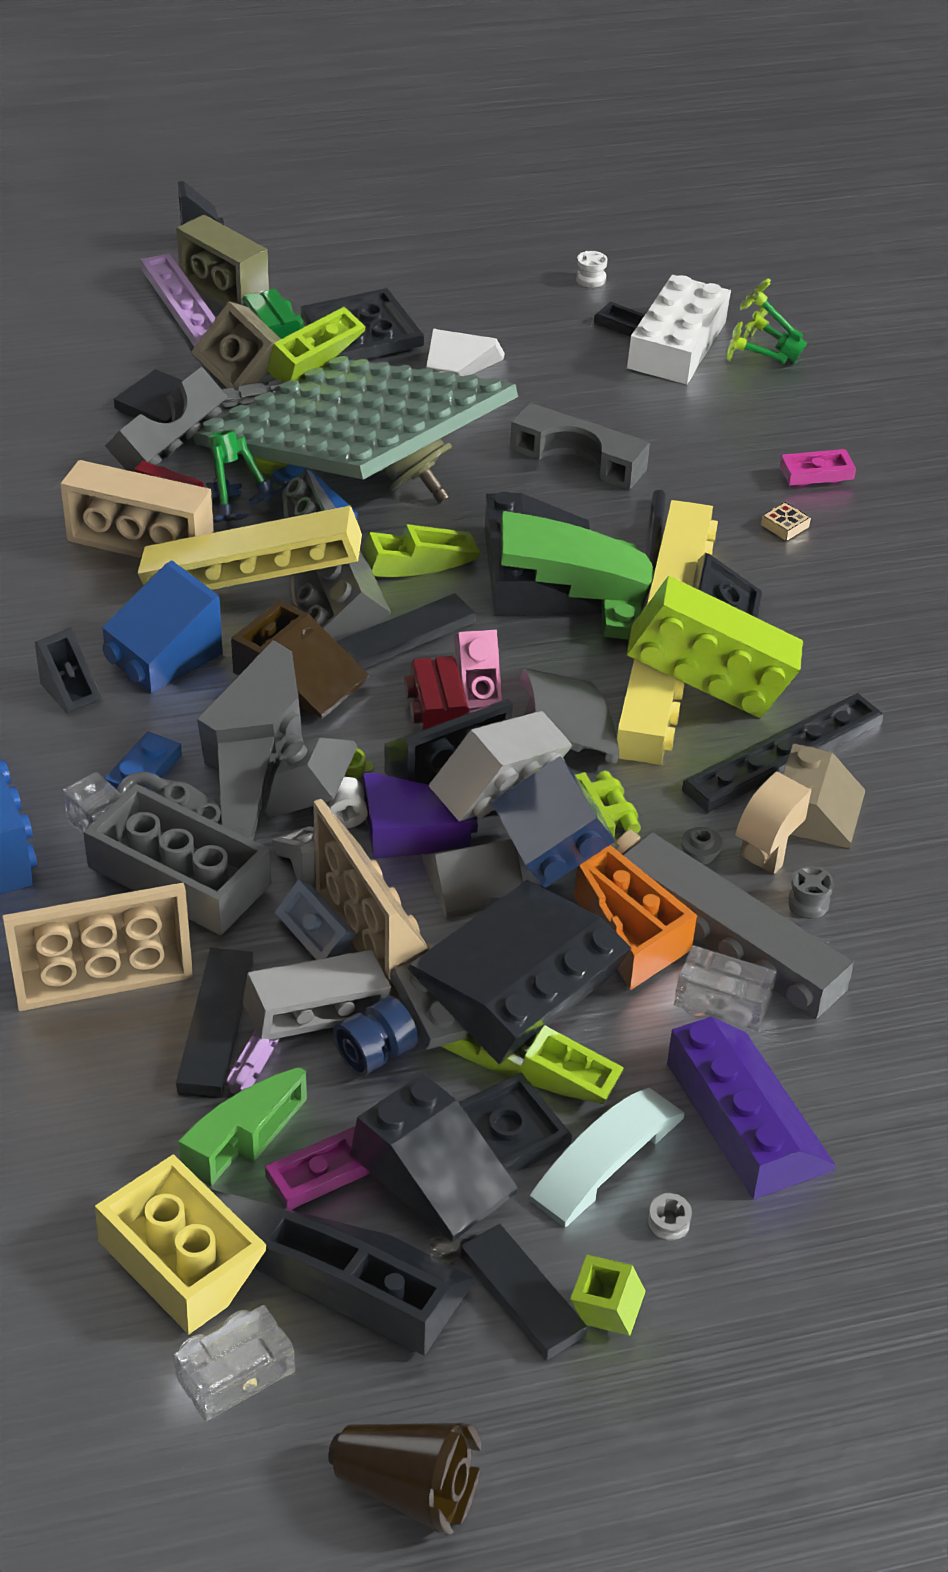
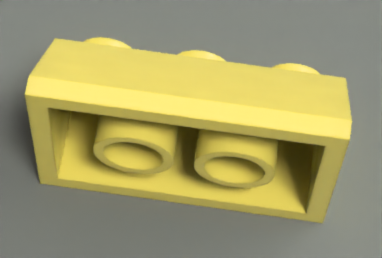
[95,1154,266,1335]

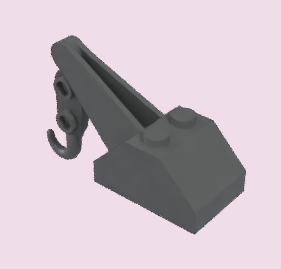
[116,640,303,841]

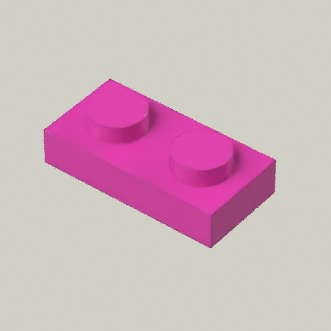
[780,449,856,486]

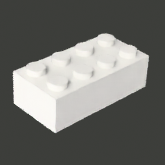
[627,275,731,385]

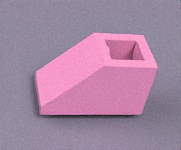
[454,630,502,708]

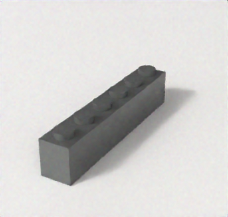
[623,832,854,1019]

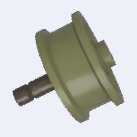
[382,438,453,504]

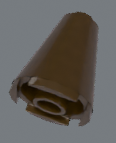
[328,1423,481,1535]

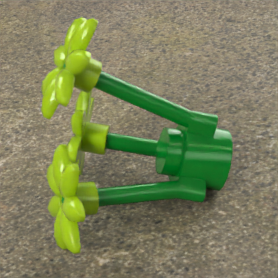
[726,278,808,365]

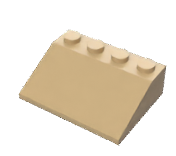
[314,799,434,1001]
[2,882,193,1011]

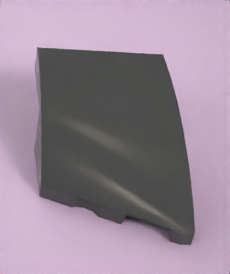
[519,668,619,763]

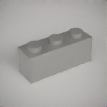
[243,950,391,1040]

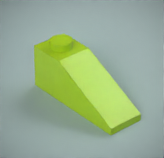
[267,307,366,383]

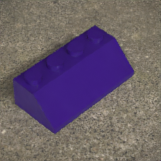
[667,1016,836,1200]

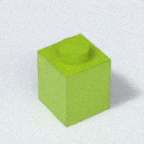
[570,1254,646,1336]

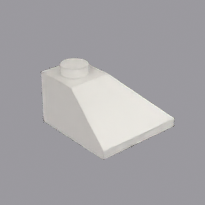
[426,329,505,376]

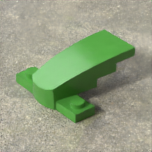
[501,511,654,640]

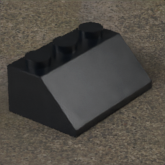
[384,699,513,785]

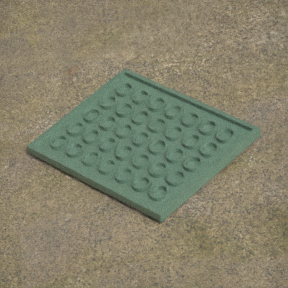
[193,356,518,479]

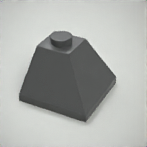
[266,738,357,818]

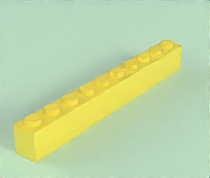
[617,500,718,765]

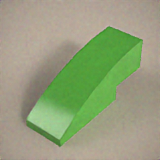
[178,1067,307,1186]

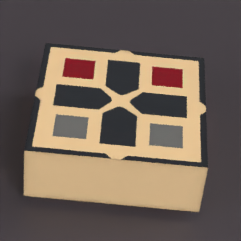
[761,502,811,541]

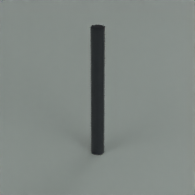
[645,490,666,573]

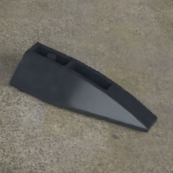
[210,1189,474,1356]

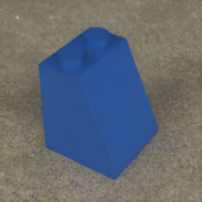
[102,561,223,693]

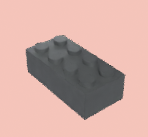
[83,784,272,935]

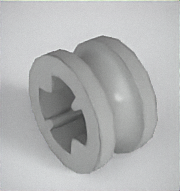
[647,1193,692,1240]

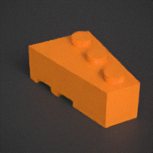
[574,845,697,990]

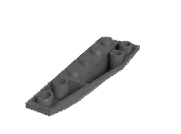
[282,469,391,641]

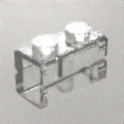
[674,945,776,1032]
[174,1305,295,1421]

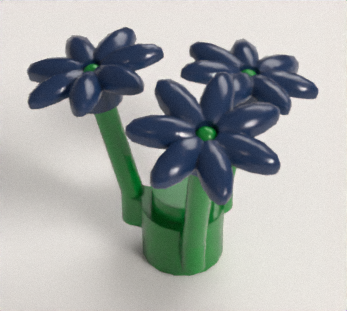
[206,429,288,523]

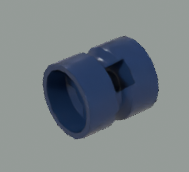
[333,996,418,1076]

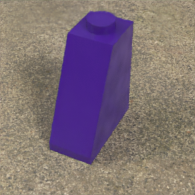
[364,773,478,859]

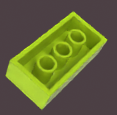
[627,575,803,719]

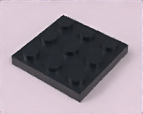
[301,288,424,360]

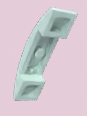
[529,1088,685,1228]

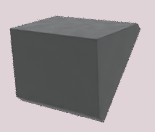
[422,838,523,918]

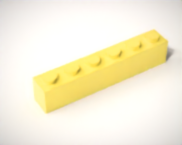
[138,505,362,590]

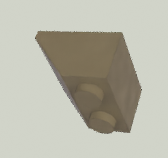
[191,302,281,390]
[783,743,865,849]

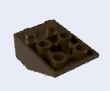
[231,600,369,719]

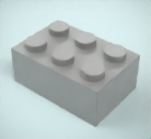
[429,711,573,821]

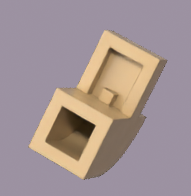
[735,771,811,874]

